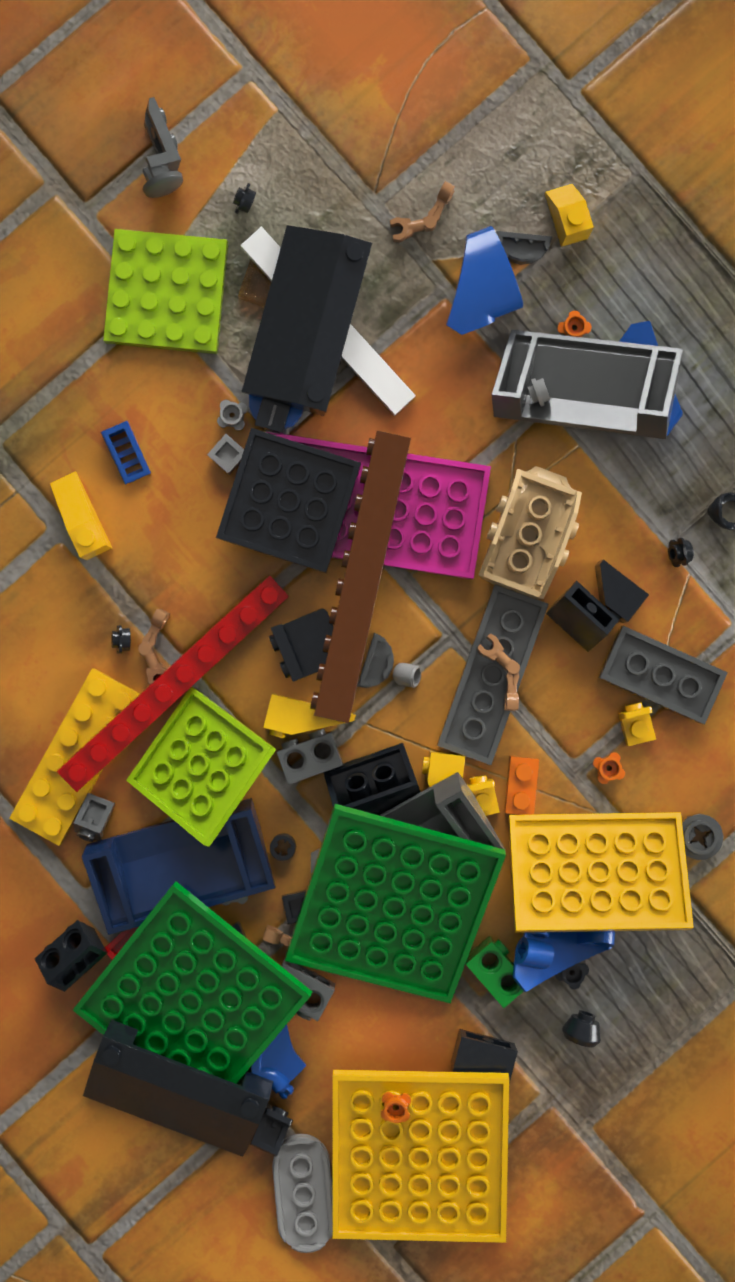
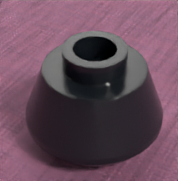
[562,1010,601,1048]

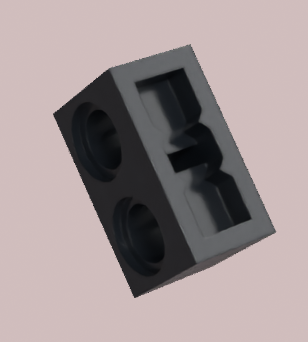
[34,920,107,992]

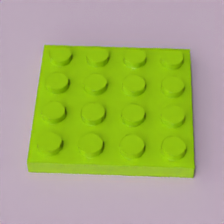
[103,229,228,354]
[126,687,276,847]

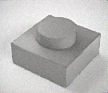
[207,434,244,475]

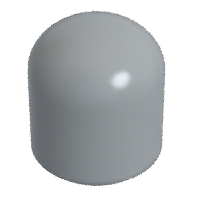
[393,663,421,688]

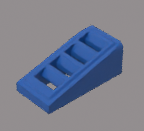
[101,420,151,485]

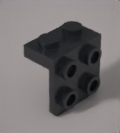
[269,609,334,682]

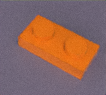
[504,756,539,815]

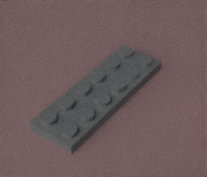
[437,585,549,765]

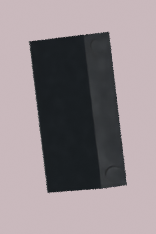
[242,225,372,416]
[83,1020,273,1157]

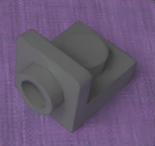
[73,793,115,842]

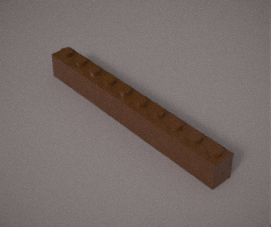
[310,431,411,723]

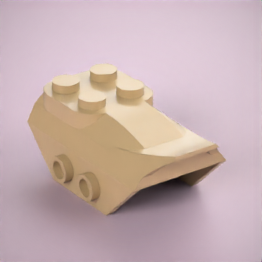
[479,466,582,599]

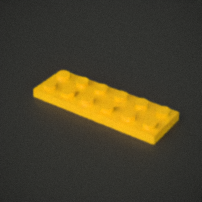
[9,668,140,846]

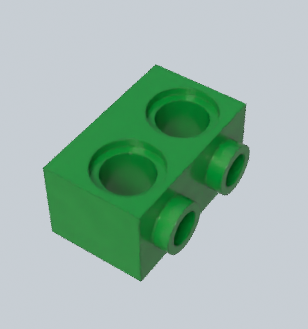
[466,936,523,1008]

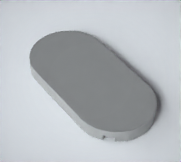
[272,1134,333,1253]

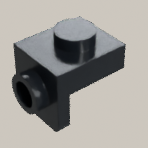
[250,1106,293,1156]

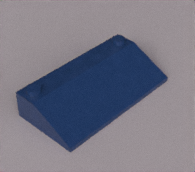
[82,798,275,935]

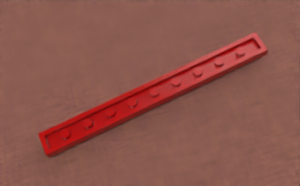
[57,575,289,792]

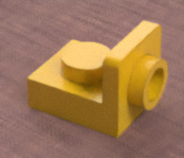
[618,702,656,746]
[467,775,500,816]

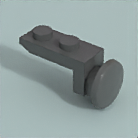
[143,97,183,198]

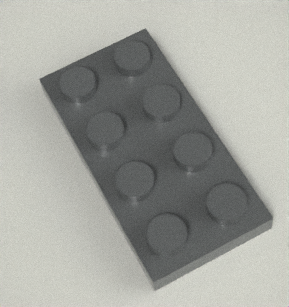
[598,626,728,725]

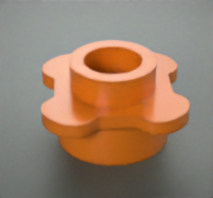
[557,311,592,337]
[593,752,625,784]
[381,1092,411,1123]

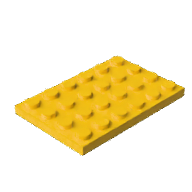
[508,812,694,933]

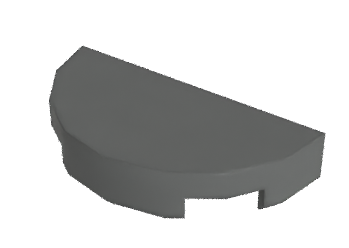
[496,231,552,265]
[357,632,394,688]

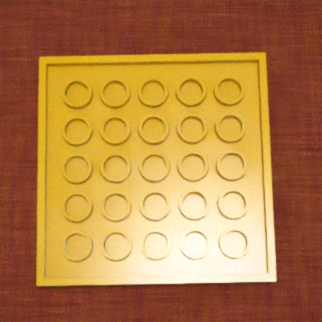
[333,1070,509,1243]

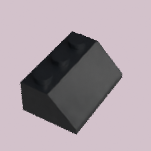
[323,743,420,815]

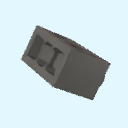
[277,729,343,785]
[281,958,335,1021]

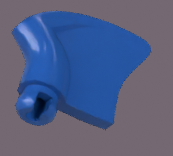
[251,1025,306,1099]

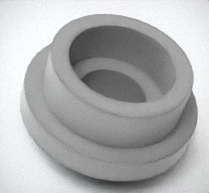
[528,378,551,407]

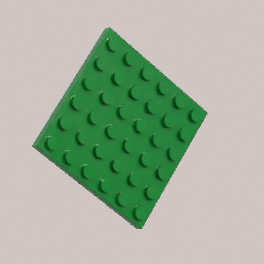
[285,804,506,1004]
[73,881,313,1084]

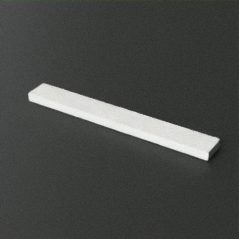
[240,226,416,416]

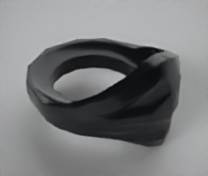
[707,492,735,530]

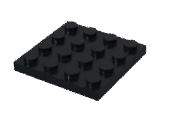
[216,428,361,573]

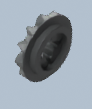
[682,814,723,860]

